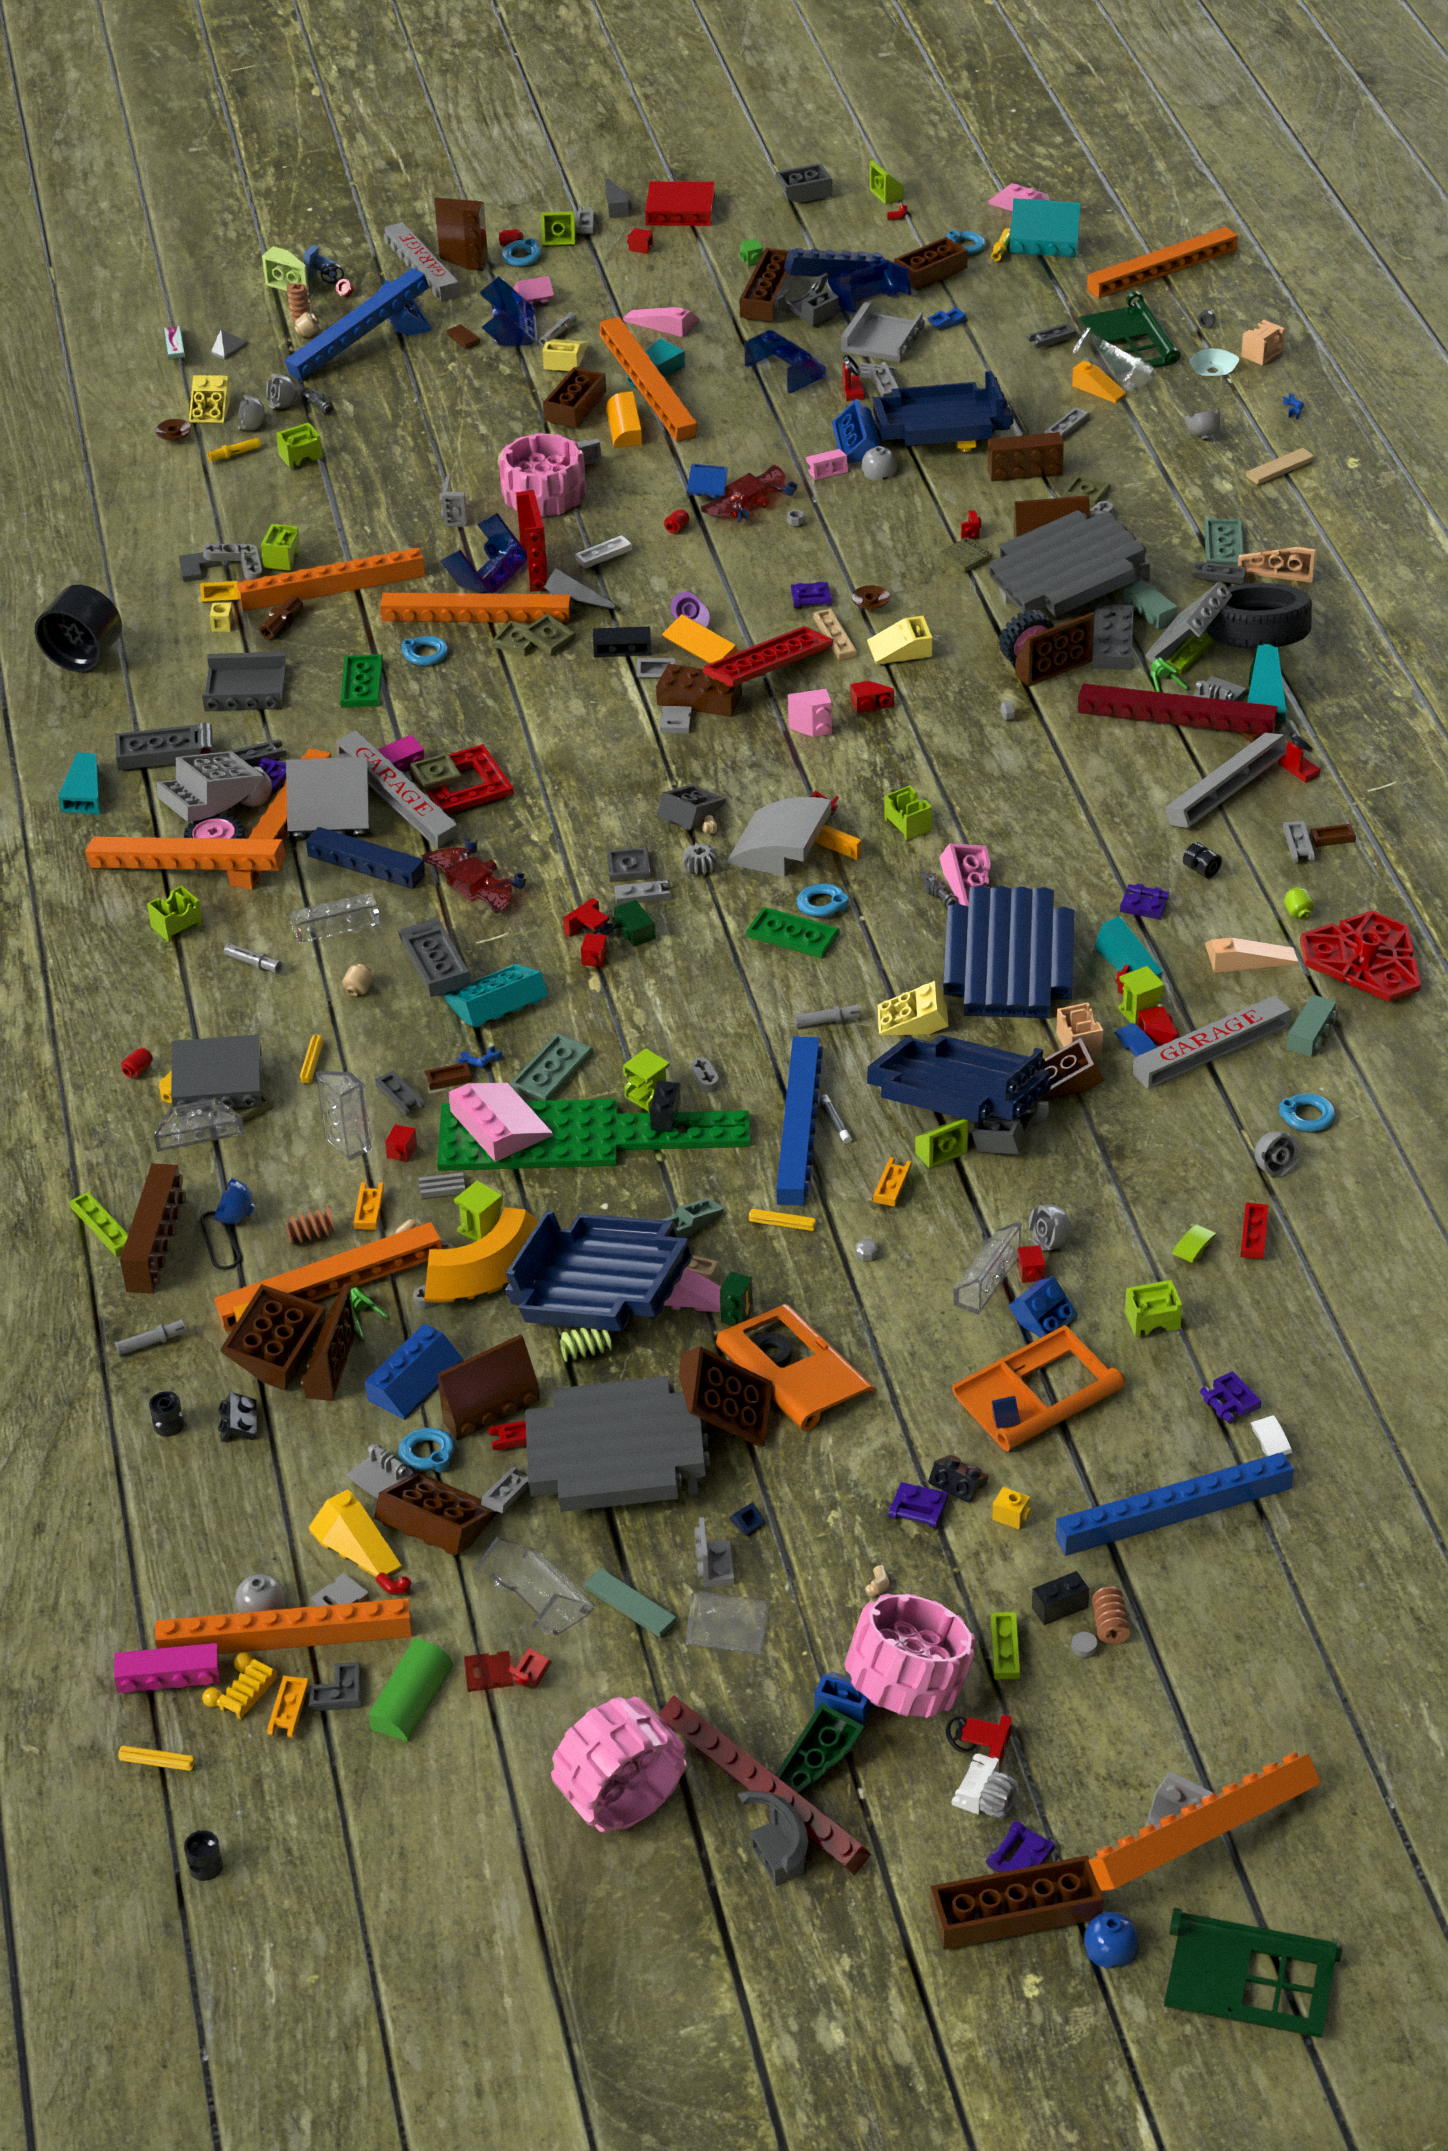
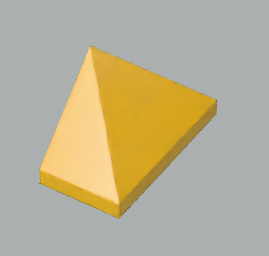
[200,581,239,602]

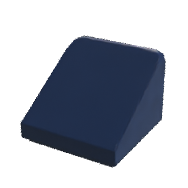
[992,1396,1020,1429]
[729,1502,766,1535]

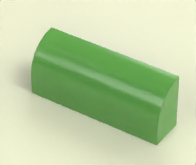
[369,1638,453,1742]

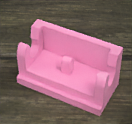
[806,449,848,480]

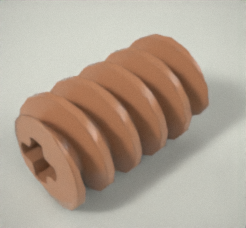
[286,283,311,321]
[285,1207,335,1245]
[1092,1586,1130,1645]

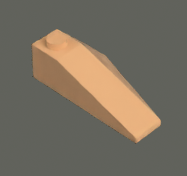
[1238,547,1317,583]
[1205,938,1298,973]

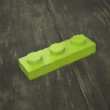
[990,1612,1020,1679]

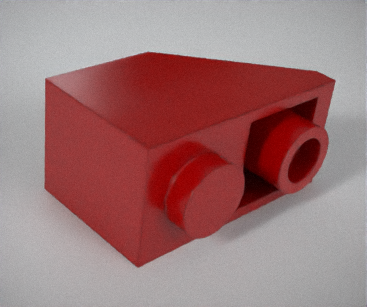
[850,680,894,713]
[1138,1006,1180,1046]

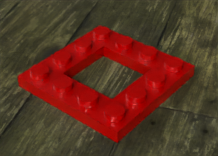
[410,744,514,815]

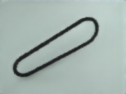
[200,1211,241,1270]

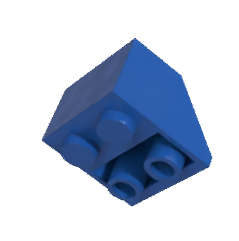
[687,464,728,498]
[1008,1276,1078,1338]
[814,1672,874,1726]

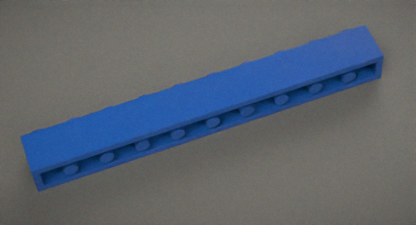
[284,268,429,380]
[777,1036,823,1206]
[1056,1452,1294,1556]

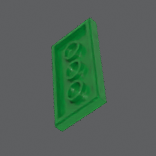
[340,654,383,708]
[746,907,840,959]

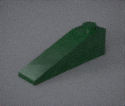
[775,1703,865,1795]

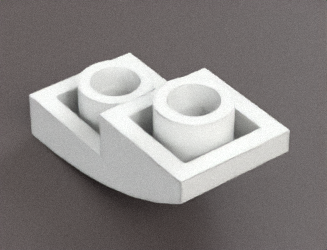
[1251,1415,1292,1456]

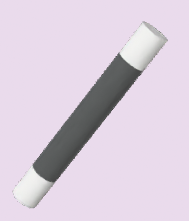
[820,1095,852,1144]

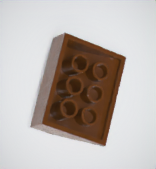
[434,197,488,271]
[1013,496,1090,539]
[1015,613,1095,687]
[220,1284,325,1390]
[301,1284,357,1401]
[437,1334,540,1440]
[679,1346,772,1448]
[374,1472,498,1555]

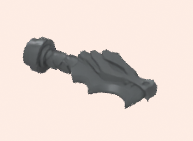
[300,387,334,415]
[920,871,959,908]

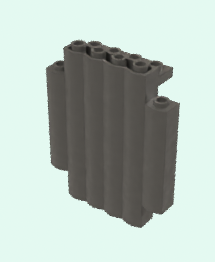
[988,510,1146,617]
[525,1376,710,1512]

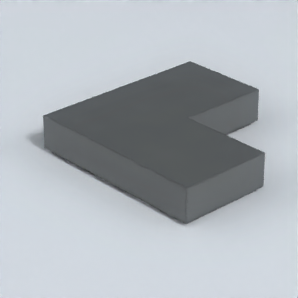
[179,552,218,582]
[309,1662,361,1712]

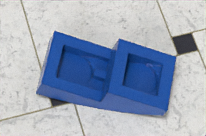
[927,307,967,329]
[1114,1023,1157,1057]

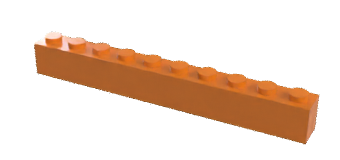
[1087,227,1238,298]
[599,317,698,442]
[237,548,425,611]
[380,593,571,623]
[226,748,331,890]
[85,837,287,871]
[214,1222,442,1332]
[155,1598,412,1654]
[1088,1752,1321,1891]

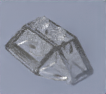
[154,1098,244,1152]

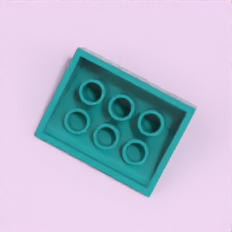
[1010,198,1081,258]
[442,964,548,1027]

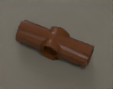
[259,596,303,640]

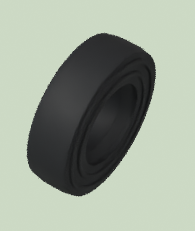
[753,1333,792,1368]

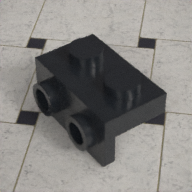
[218,1392,257,1442]
[928,1455,989,1503]

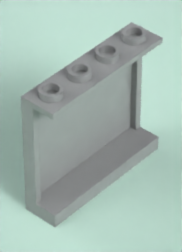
[841,302,925,362]
[1145,582,1232,663]
[286,757,371,838]

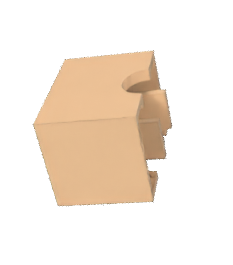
[1241,320,1285,366]
[1056,1003,1103,1056]

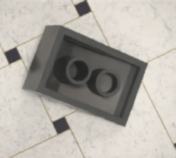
[657,784,726,830]

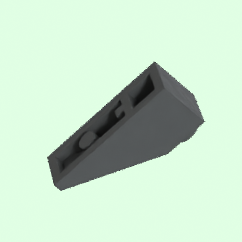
[605,179,632,218]

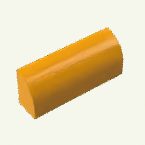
[606,391,642,448]
[661,614,738,664]

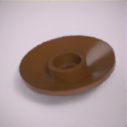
[156,419,191,441]
[852,585,890,609]

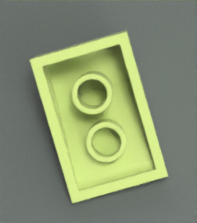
[262,246,310,295]

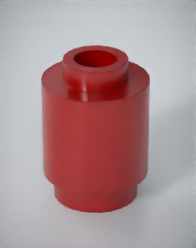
[499,229,524,247]
[664,509,690,534]
[121,1048,153,1078]

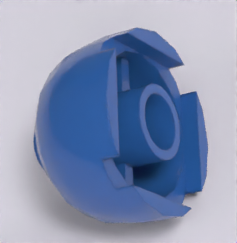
[214,1178,255,1225]
[1084,1911,1139,1969]

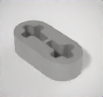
[691,1058,719,1093]

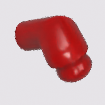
[887,205,909,220]
[375,1572,412,1594]

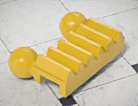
[202,1652,278,1720]

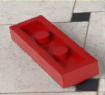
[1240,1202,1269,1259]

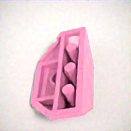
[988,183,1050,211]

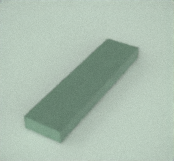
[584,1568,677,1638]

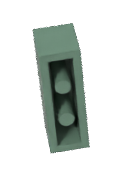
[1123,579,1177,630]
[1287,994,1338,1057]

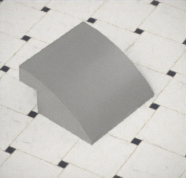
[157,751,263,822]
[727,797,831,876]

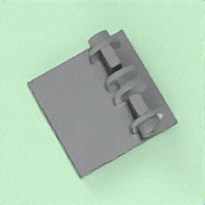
[1192,676,1246,701]
[346,1444,414,1500]

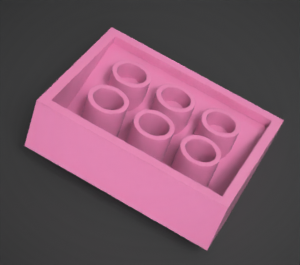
[449,1083,553,1162]

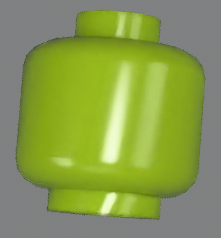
[1284,887,1315,919]

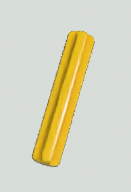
[300,1034,324,1084]
[749,1209,816,1231]
[118,1745,195,1771]

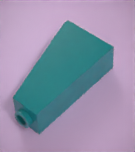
[627,338,685,389]
[1248,644,1286,722]
[58,752,101,815]
[1094,916,1163,979]

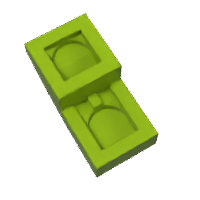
[1172,1224,1216,1263]

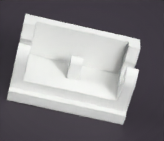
[952,1754,999,1815]

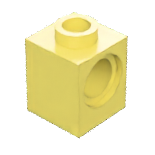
[210,603,233,632]

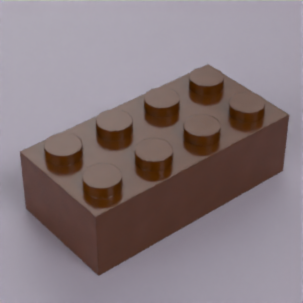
[894,237,968,290]
[543,367,607,428]
[987,432,1064,482]
[656,664,743,717]

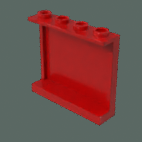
[645,181,715,226]
[516,490,548,592]

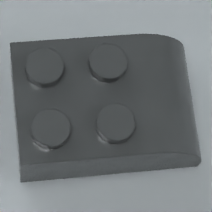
[775,163,832,202]

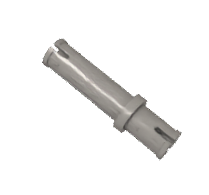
[539,312,577,347]
[224,943,283,974]
[794,1004,860,1028]
[114,1319,186,1356]

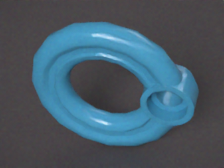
[946,230,986,255]
[502,238,541,267]
[401,636,449,666]
[797,883,849,917]
[1279,1093,1335,1132]
[398,1428,455,1473]

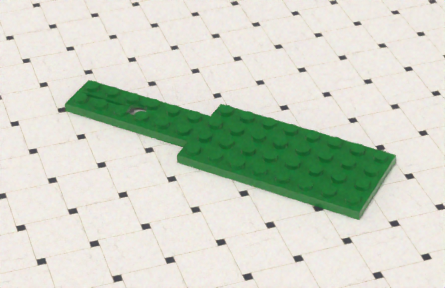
[437,1099,750,1171]

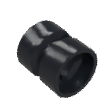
[1183,842,1222,879]
[149,1391,184,1437]
[184,1830,223,1881]

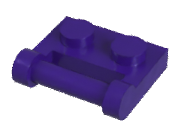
[791,582,832,608]
[258,758,286,794]
[888,1482,948,1528]
[986,1821,1055,1872]

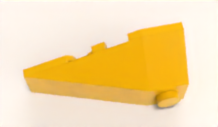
[309,1489,402,1577]

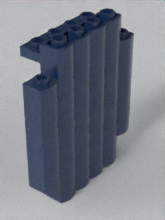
[873,371,1014,446]
[943,885,1075,1019]
[867,1035,1052,1122]
[505,1211,694,1331]

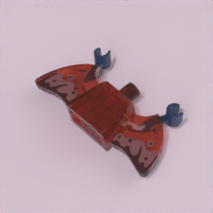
[701,465,797,523]
[422,838,526,914]

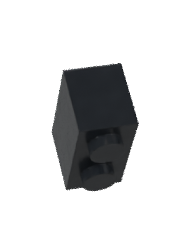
[650,1081,681,1132]
[1032,1571,1089,1625]

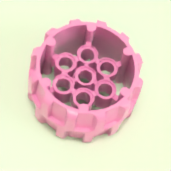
[499,433,586,517]
[845,1593,976,1718]
[551,1697,687,1833]

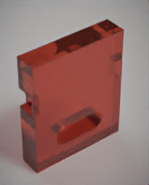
[464,1651,514,1692]

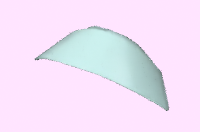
[1190,349,1239,376]

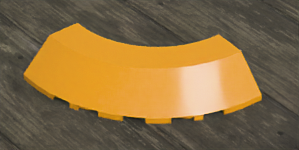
[424,1207,539,1302]

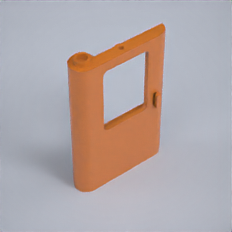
[716,1304,876,1431]
[952,1325,1125,1451]

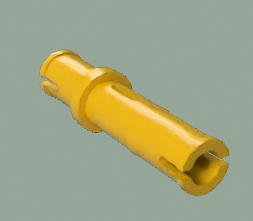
[991,228,1011,261]
[207,437,261,463]

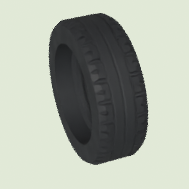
[1206,583,1312,649]

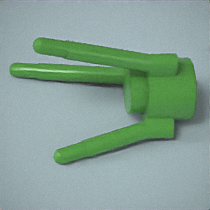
[1150,658,1188,692]
[351,1287,389,1340]

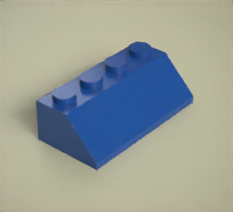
[376,280,433,336]
[832,399,881,463]
[365,1323,463,1420]

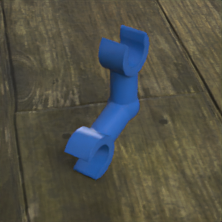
[1283,393,1304,420]
[457,1046,502,1068]

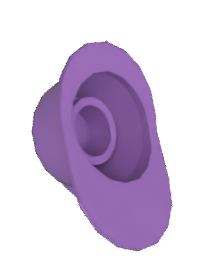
[671,592,710,628]

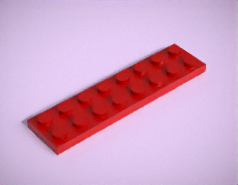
[703,626,834,687]

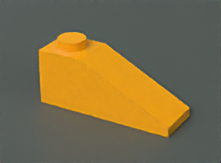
[1072,361,1126,403]

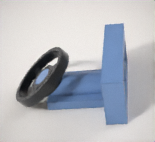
[304,245,344,284]

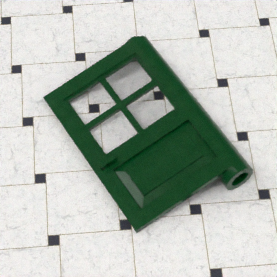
[1079,291,1181,376]
[1164,1908,1343,2038]

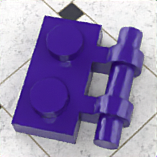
[1120,883,1170,920]
[1199,1371,1262,1424]

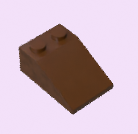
[1040,1038,1105,1100]

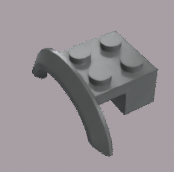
[777,273,839,326]
[971,1101,1049,1154]
[738,1790,808,1886]

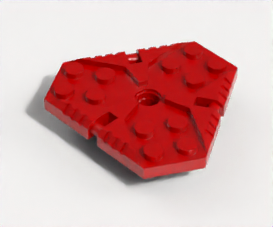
[1300,910,1421,1002]

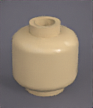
[294,312,320,338]
[342,964,373,996]

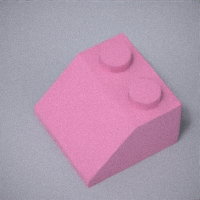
[512,276,554,307]
[788,689,832,737]

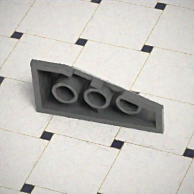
[544,568,621,611]

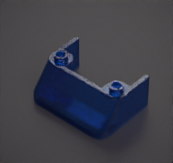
[827,259,912,313]
[480,276,537,347]
[744,330,826,394]
[440,513,527,594]

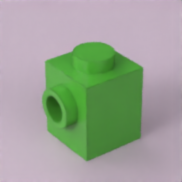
[740,239,763,266]

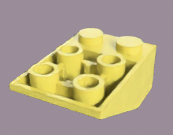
[542,339,588,372]
[189,375,232,423]
[867,616,932,664]
[877,981,949,1036]

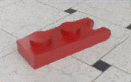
[488,1420,527,1450]

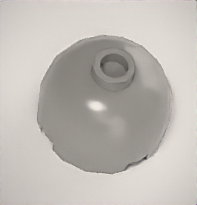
[266,374,298,409]
[238,395,267,431]
[1185,409,1221,439]
[861,446,897,481]
[240,767,272,807]
[1254,1131,1301,1177]
[1029,1205,1072,1251]
[235,1574,286,1613]

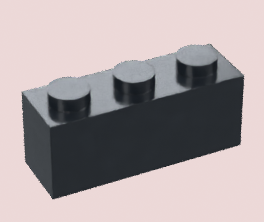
[593,626,651,658]

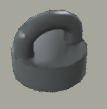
[1198,310,1216,328]

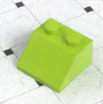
[870,160,904,205]
[541,211,575,246]
[915,1119,968,1169]

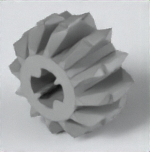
[683,842,717,875]
[979,1772,1018,1819]

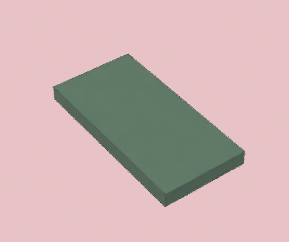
[1204,519,1244,566]
[509,1033,593,1101]

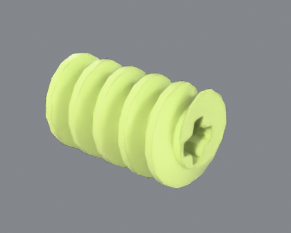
[560,1328,612,1362]

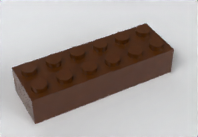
[739,248,795,322]
[120,1163,186,1294]
[930,1855,1103,1950]

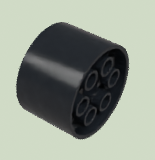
[34,585,122,672]

